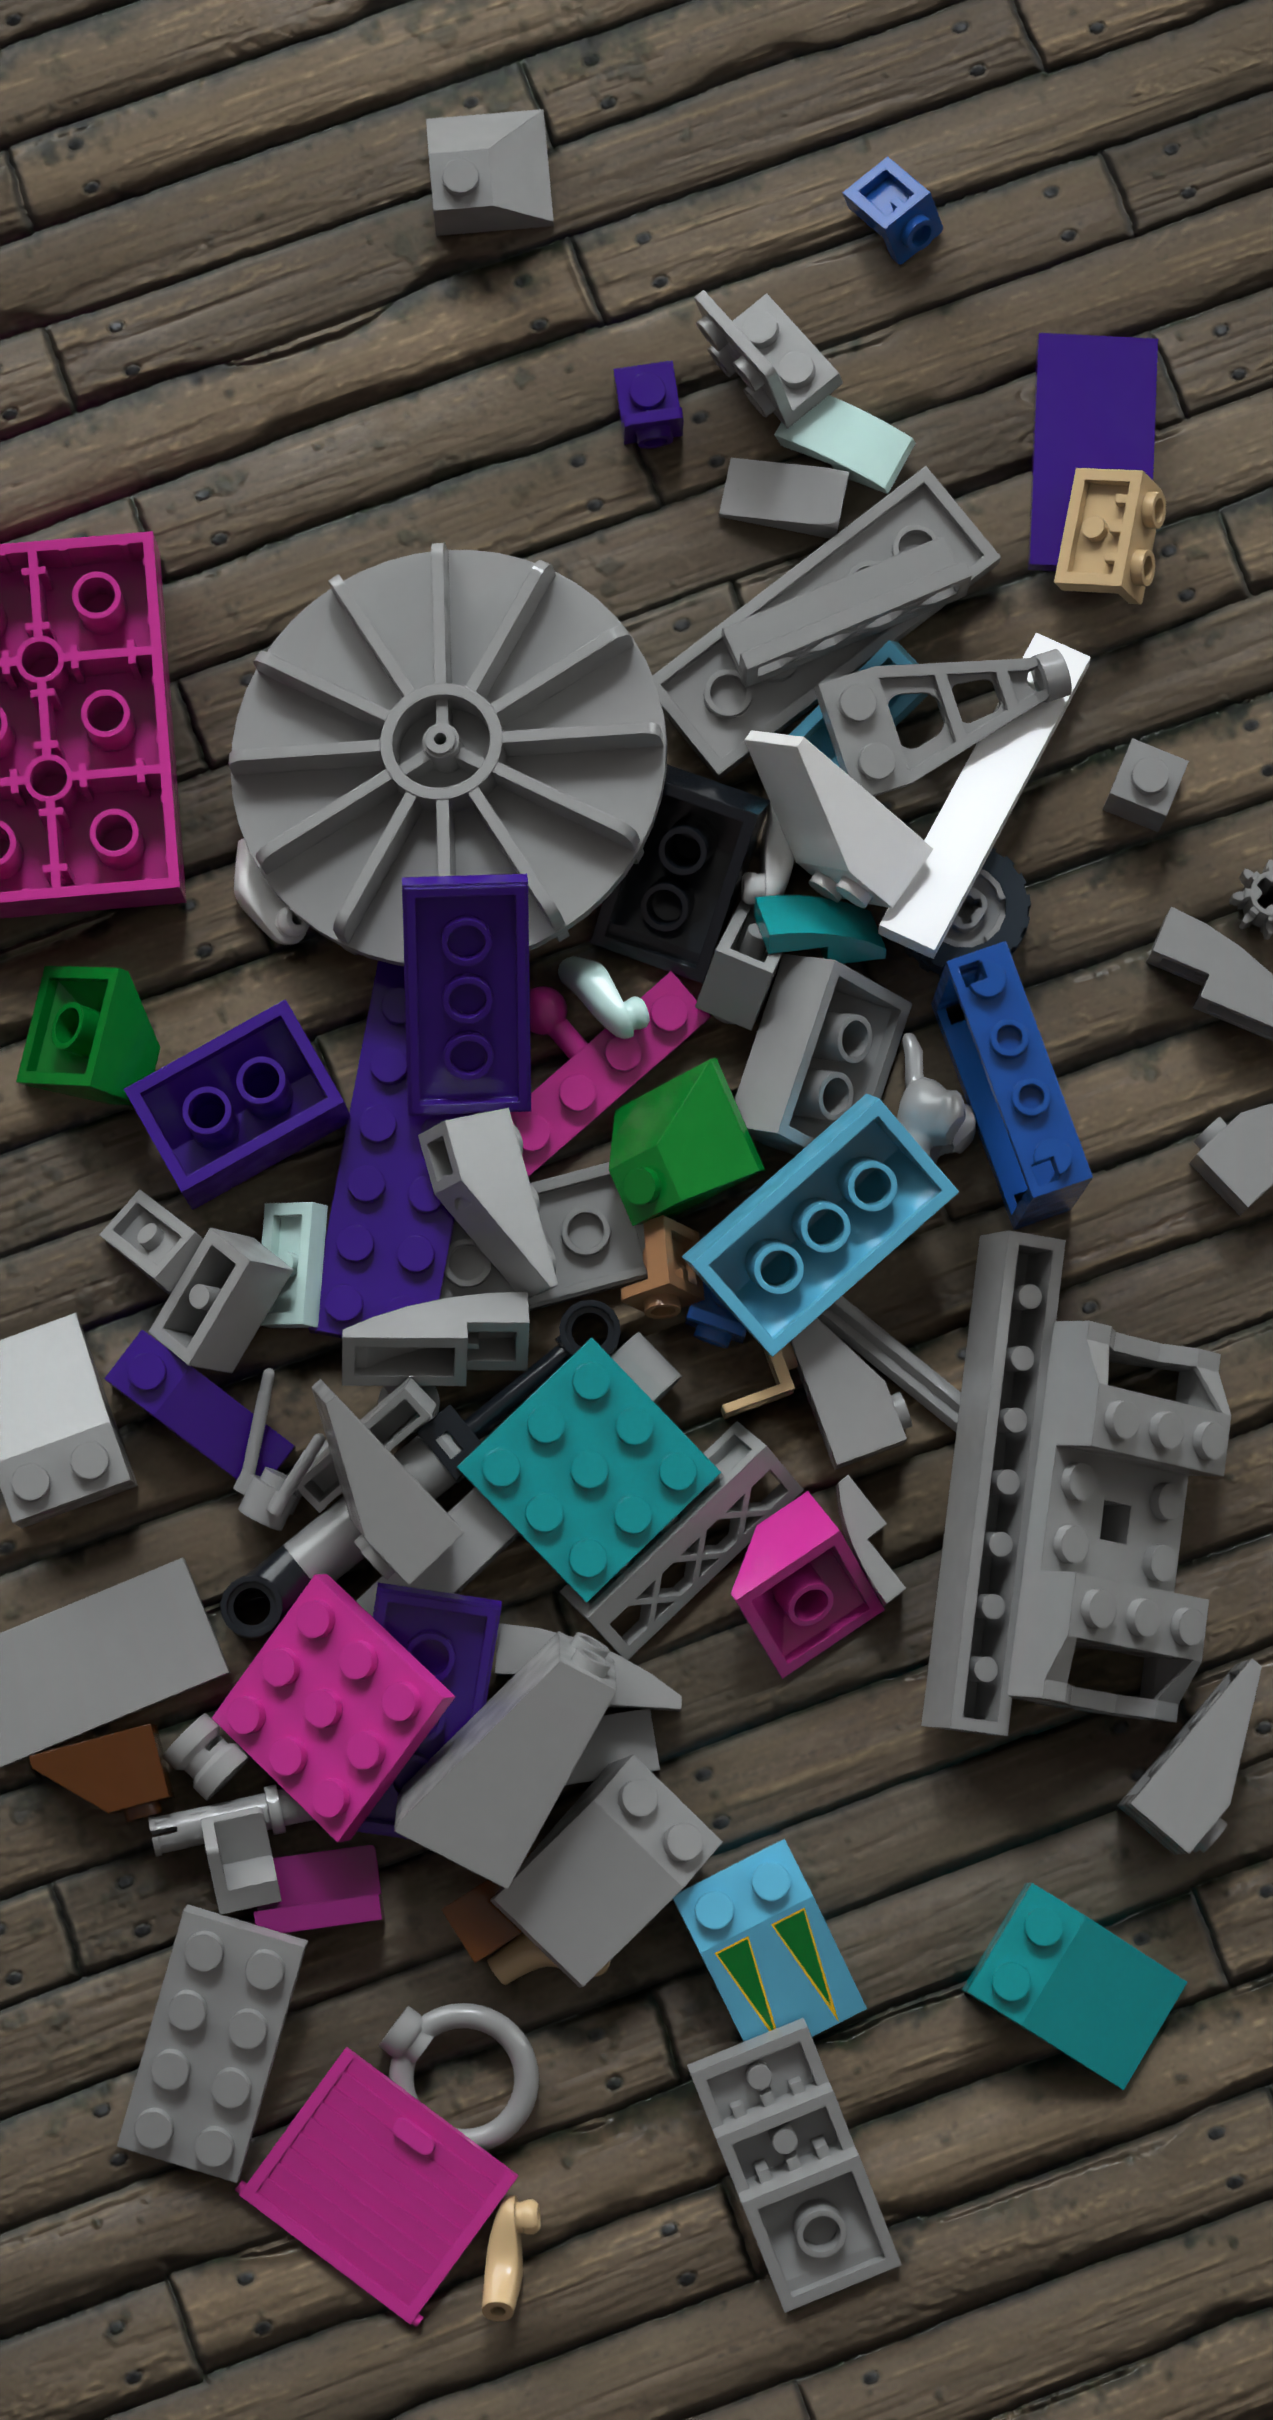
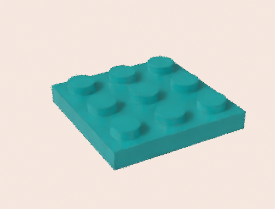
[456,1337,721,1603]

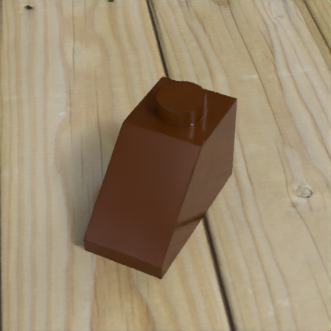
[29,1723,175,1822]

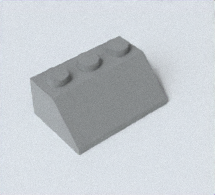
[735,954,913,1155]

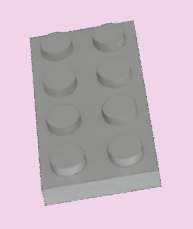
[117,1904,308,2183]

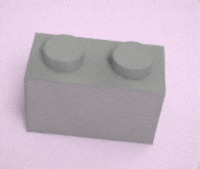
[149,1228,293,1373]

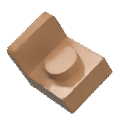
[620,1215,705,1319]

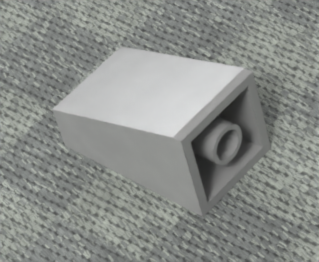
[394,1631,617,1889]

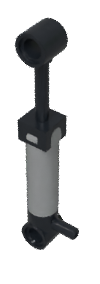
[220,1300,621,1641]

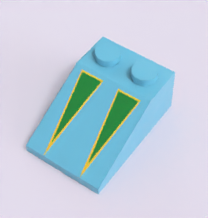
[673,1839,867,2042]

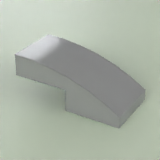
[836,1475,906,1607]

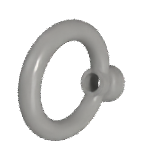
[378,2003,539,2151]

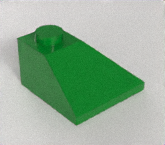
[16,966,161,1106]
[609,1058,765,1226]

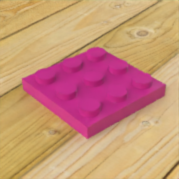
[212,1574,456,1842]

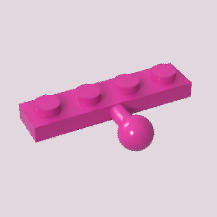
[510,971,711,1177]

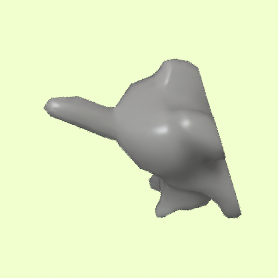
[897,1032,976,1164]

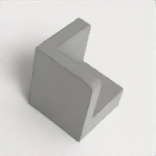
[200,1807,282,1915]

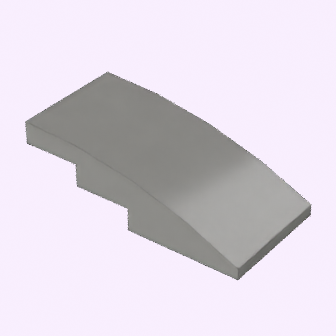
[687,2018,902,2313]

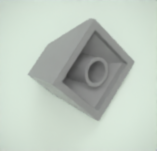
[426,109,554,236]

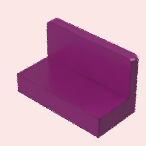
[254,1845,385,1933]

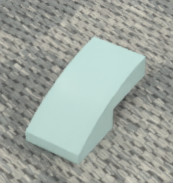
[774,395,916,494]

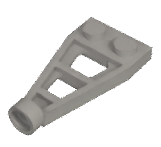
[814,649,1072,797]

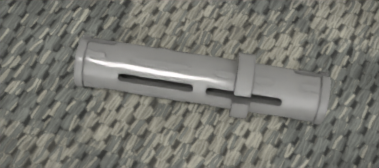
[148,1784,314,1857]

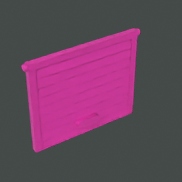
[235,2047,519,2327]

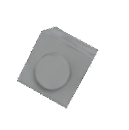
[1102,738,1189,832]

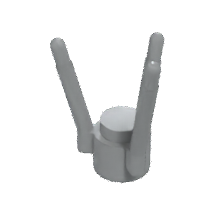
[233,1368,329,1531]

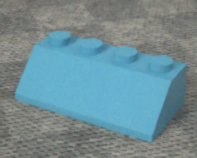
[681,1094,959,1357]

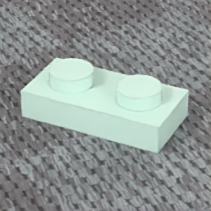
[261,1202,328,1328]

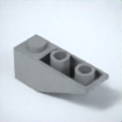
[418,1108,559,1299]

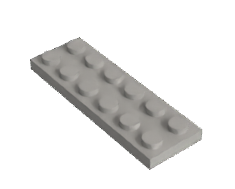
[653,466,1001,780]

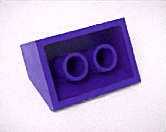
[124,999,351,1210]

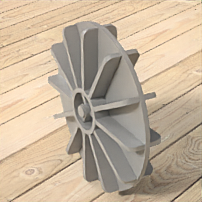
[229,543,667,966]

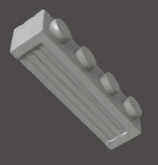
[297,1377,436,1513]

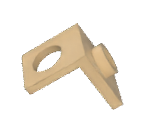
[721,1342,798,1419]

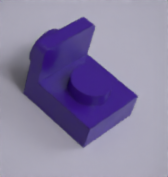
[614,360,684,449]

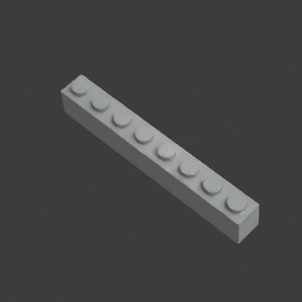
[921,1230,1066,1736]

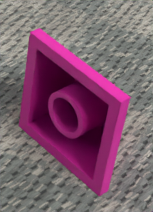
[731,1491,885,1679]

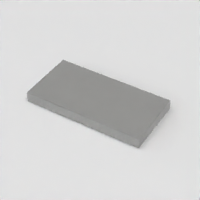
[441,1162,648,1311]
[0,1557,231,1769]

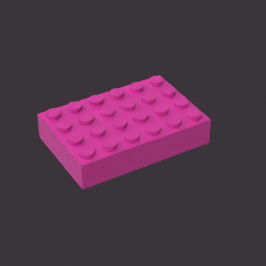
[0,531,187,919]

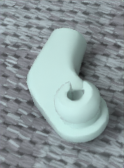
[558,956,650,1039]

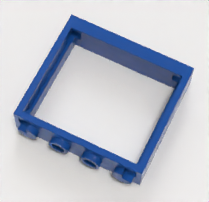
[931,941,1093,1230]

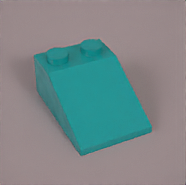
[962,1883,1187,2090]

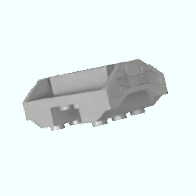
[1007,1321,1231,1723]

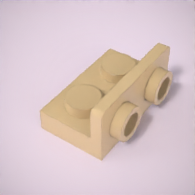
[1054,468,1166,604]

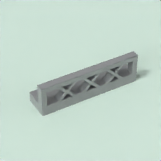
[722,535,972,688]
[560,1421,804,1660]

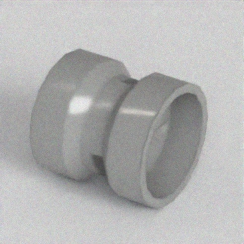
[162,1713,250,1801]

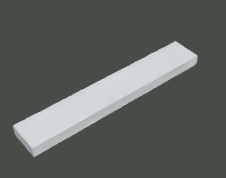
[878,633,1091,959]

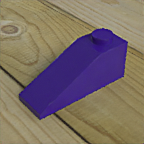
[104,1329,295,1480]

